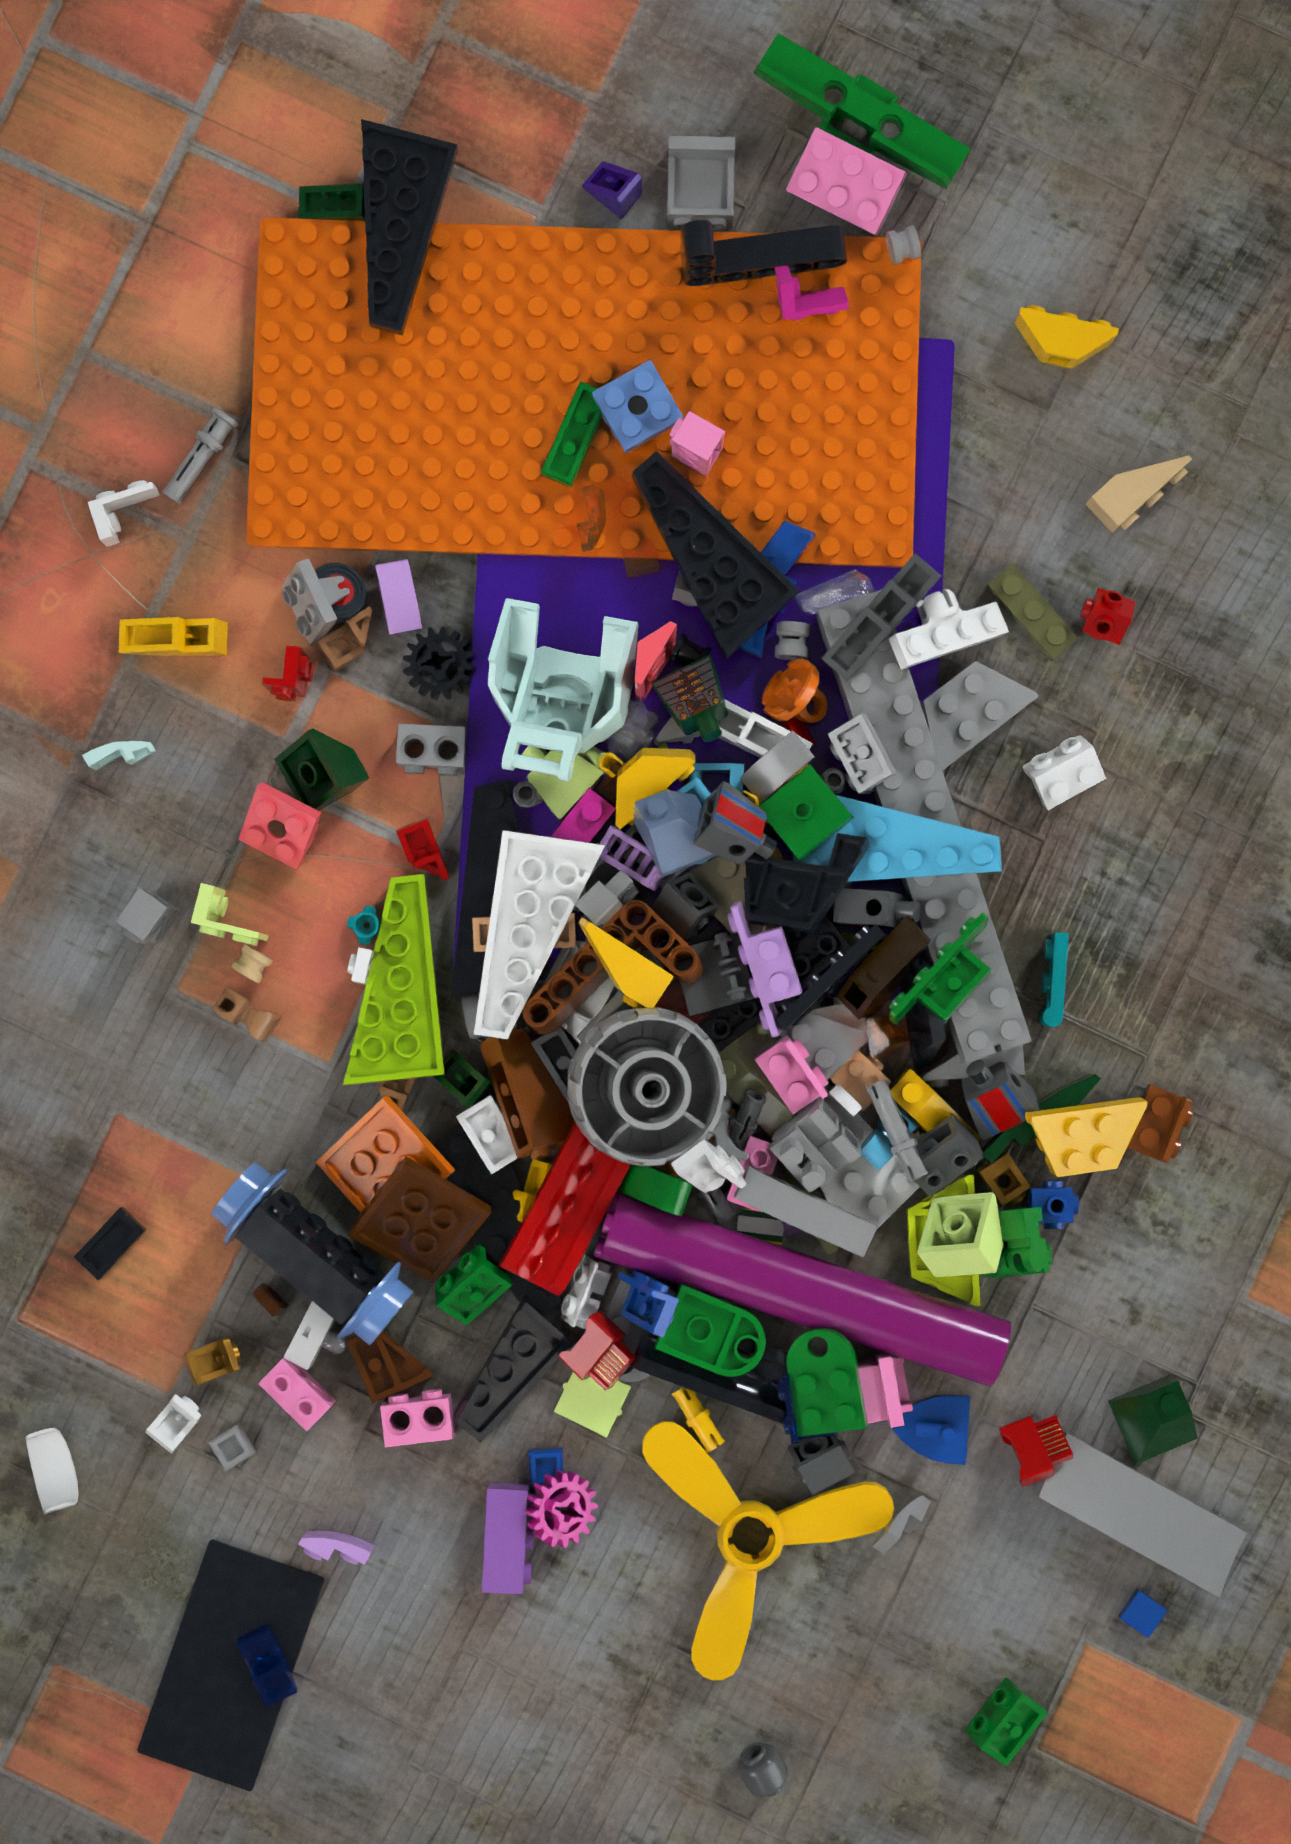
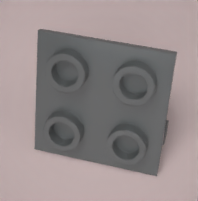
[678,932,755,1016]

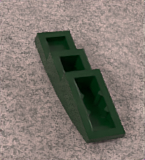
[298,184,365,221]
[981,1074,1101,1163]

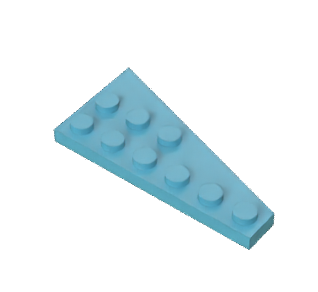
[793,795,1002,882]

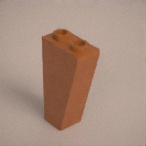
[479,1028,575,1160]

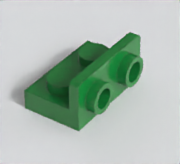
[435,1245,512,1326]
[965,1677,1048,1766]

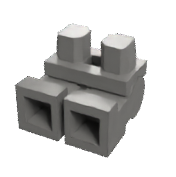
[770,1096,861,1193]

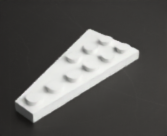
[474,830,605,1039]

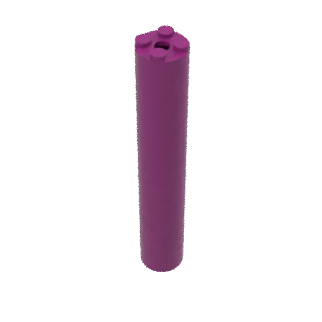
[594,1192,1011,1387]

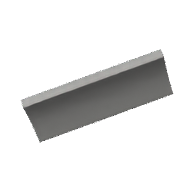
[1033,1431,1247,1598]

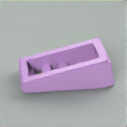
[599,825,664,891]

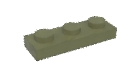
[986,563,1079,661]

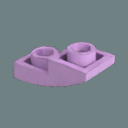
[375,559,422,634]
[298,1531,375,1565]

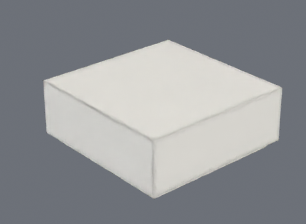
[826,1085,862,1118]

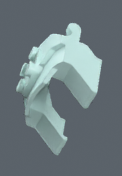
[488,598,638,782]

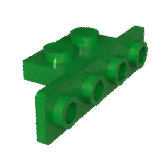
[889,912,991,1025]

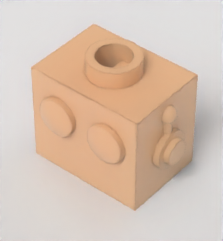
[829,1050,891,1111]

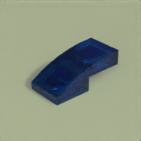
[236,1624,298,1707]

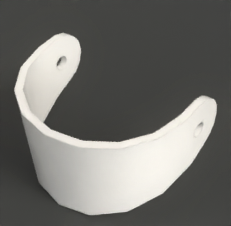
[26,1428,79,1514]

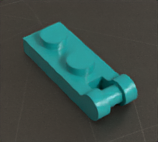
[1037,932,1069,1027]

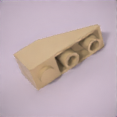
[1085,455,1192,533]

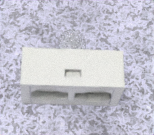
[283,1301,347,1370]

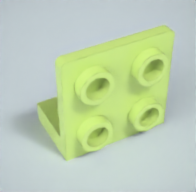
[191,883,269,946]

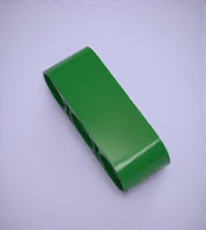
[617,1164,693,1216]

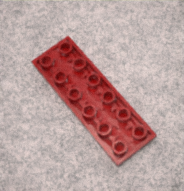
[499,1122,631,1296]

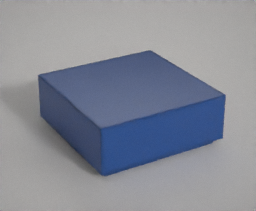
[529,1448,564,1486]
[1118,1588,1168,1638]

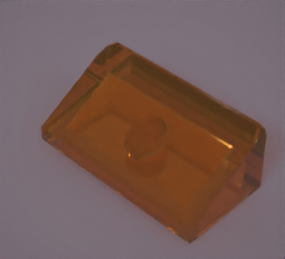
[865,1015,909,1060]

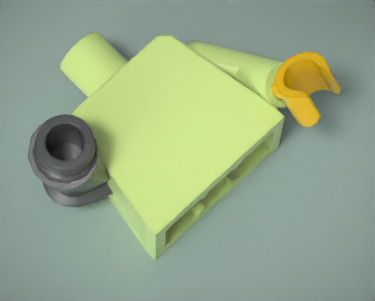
[513,746,623,823]

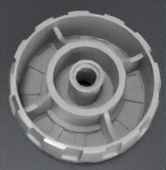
[567,1007,727,1166]

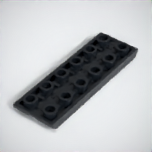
[666,915,851,1053]
[630,1329,797,1429]

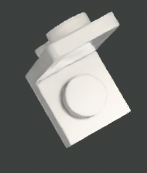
[88,480,160,547]

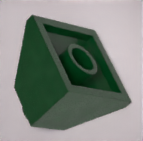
[274,728,370,811]
[1108,1375,1198,1465]

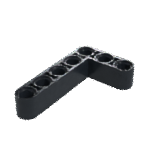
[680,220,847,286]

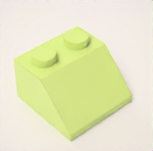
[917,1192,1003,1277]

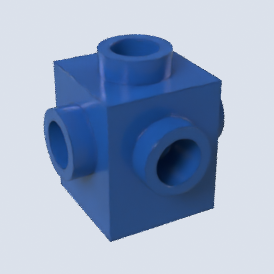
[1027,1180,1079,1229]

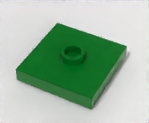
[759,764,854,861]

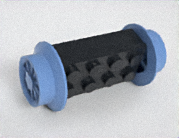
[211,1162,414,1346]

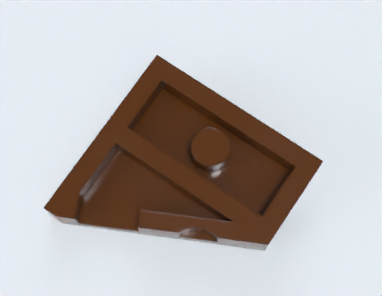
[346,1331,433,1403]

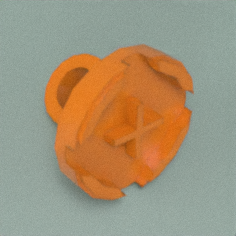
[762,658,827,723]

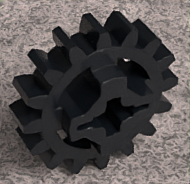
[403,627,476,700]

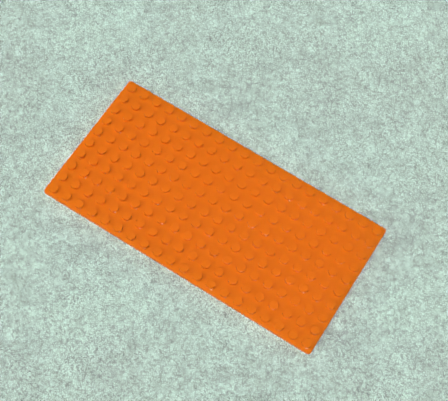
[246,218,922,568]

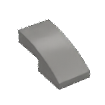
[740,731,815,804]

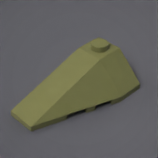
[719,1021,800,1137]

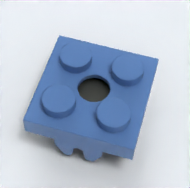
[592,359,684,454]

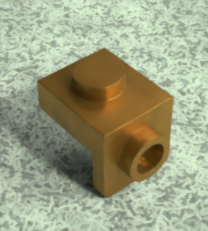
[183,1338,241,1386]

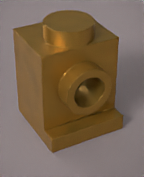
[975,1152,1031,1207]

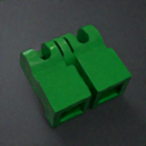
[980,1207,1053,1278]

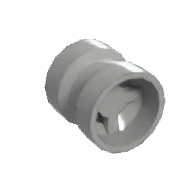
[775,621,810,660]

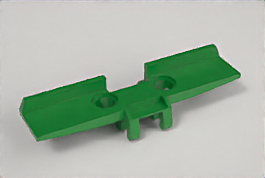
[753,33,971,189]

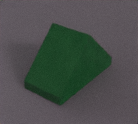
[433,1049,492,1109]

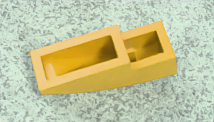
[119,617,228,656]

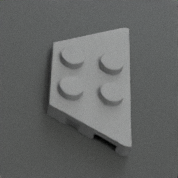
[921,661,1039,771]

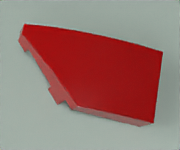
[396,817,450,880]

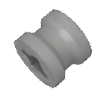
[886,225,921,265]

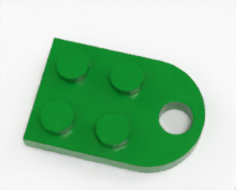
[654,1283,766,1377]
[787,1327,868,1437]

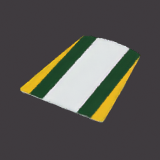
[737,1209,784,1246]

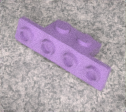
[728,901,803,1038]

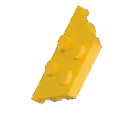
[1025,1097,1147,1177]

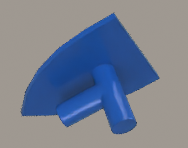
[892,1395,970,1465]

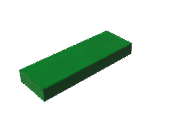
[540,381,603,488]

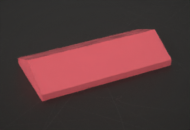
[635,621,677,705]

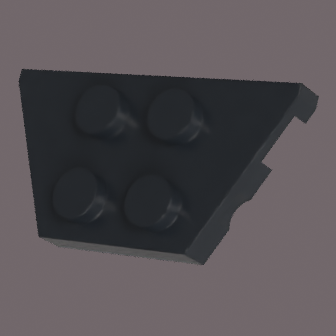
[900,955,947,1068]

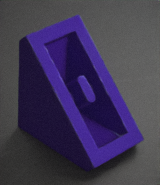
[582,161,642,219]

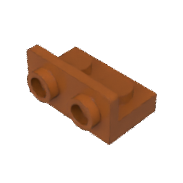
[1127,1084,1194,1163]

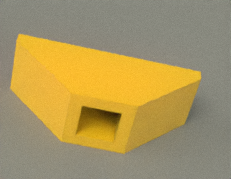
[1015,305,1119,369]
[615,748,695,830]

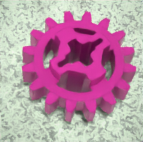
[525,1470,598,1548]

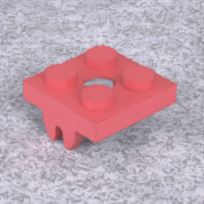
[238,782,322,870]

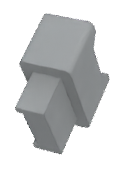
[574,870,639,929]

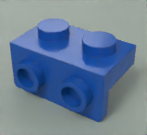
[618,1270,679,1338]

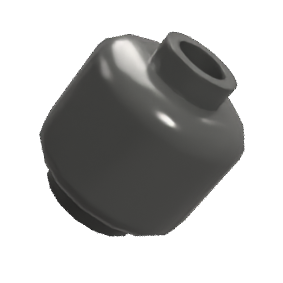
[738,1742,788,1797]

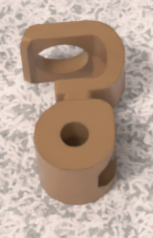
[213,986,282,1042]

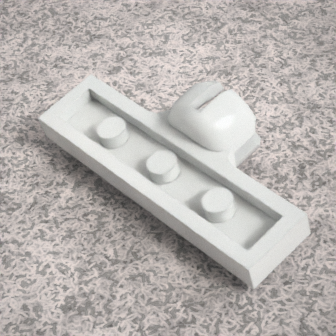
[888,589,1009,670]

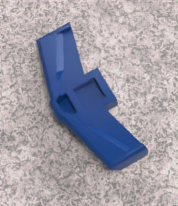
[739,521,816,659]

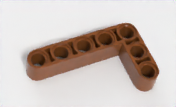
[523,900,703,1035]

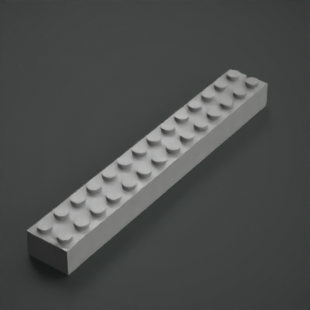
[816,589,1032,1063]

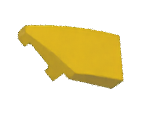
[513,1160,552,1222]

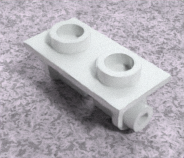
[561,1255,612,1329]

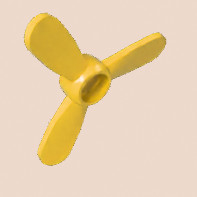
[642,1421,894,1680]

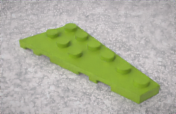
[343,874,445,1086]

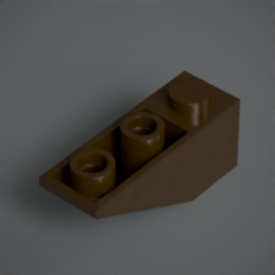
[836,916,931,1020]

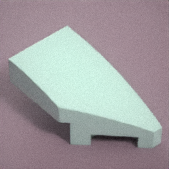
[82,741,156,771]

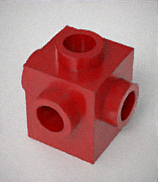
[1080,588,1136,645]

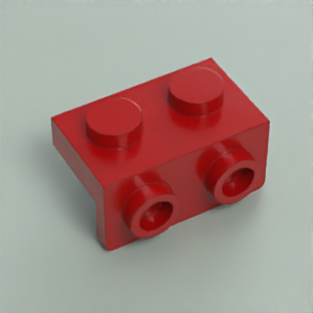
[262,645,314,701]

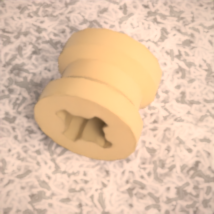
[231,944,273,983]

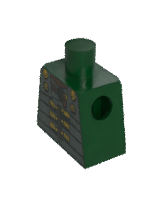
[651,655,728,742]

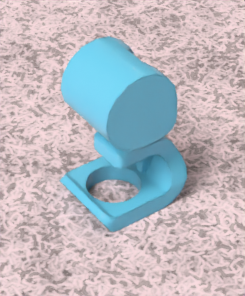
[861,1104,919,1170]

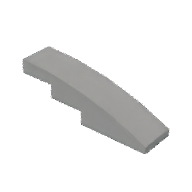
[734,1166,878,1257]

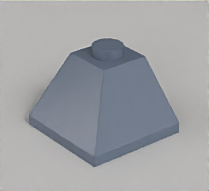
[634,790,718,877]

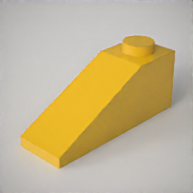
[578,917,674,1008]
[889,1068,981,1140]

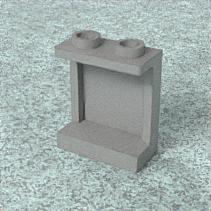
[667,136,735,231]

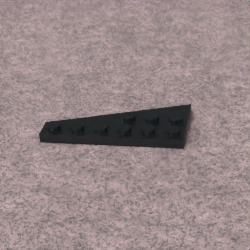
[632,451,799,660]

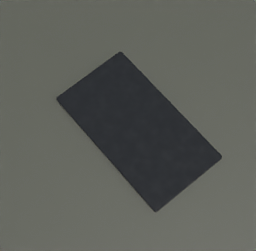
[137,1539,324,1791]

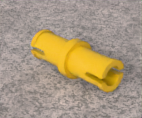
[671,1387,725,1453]

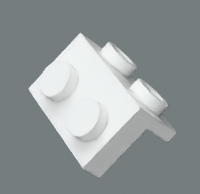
[1023,735,1106,810]

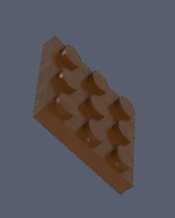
[348,1156,491,1284]

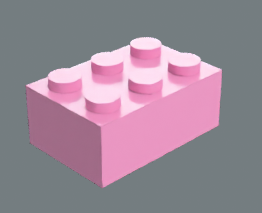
[786,127,907,236]

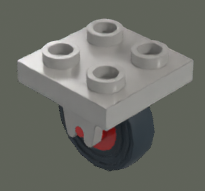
[282,558,366,646]

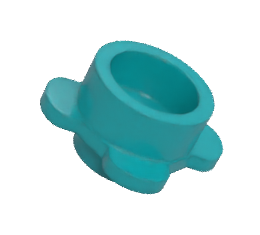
[347,905,381,945]

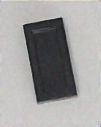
[74,1207,147,1280]

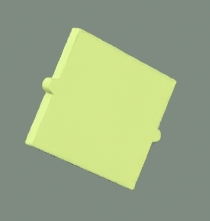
[554,1372,631,1438]

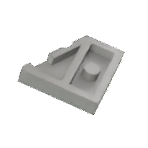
[780,1012,872,1079]

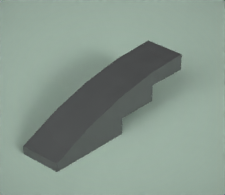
[821,553,941,681]

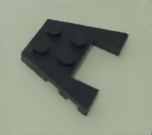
[744,823,870,934]

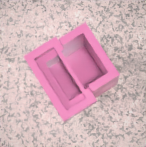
[857,1353,913,1428]

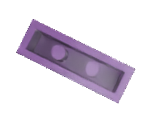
[482,1482,535,1594]

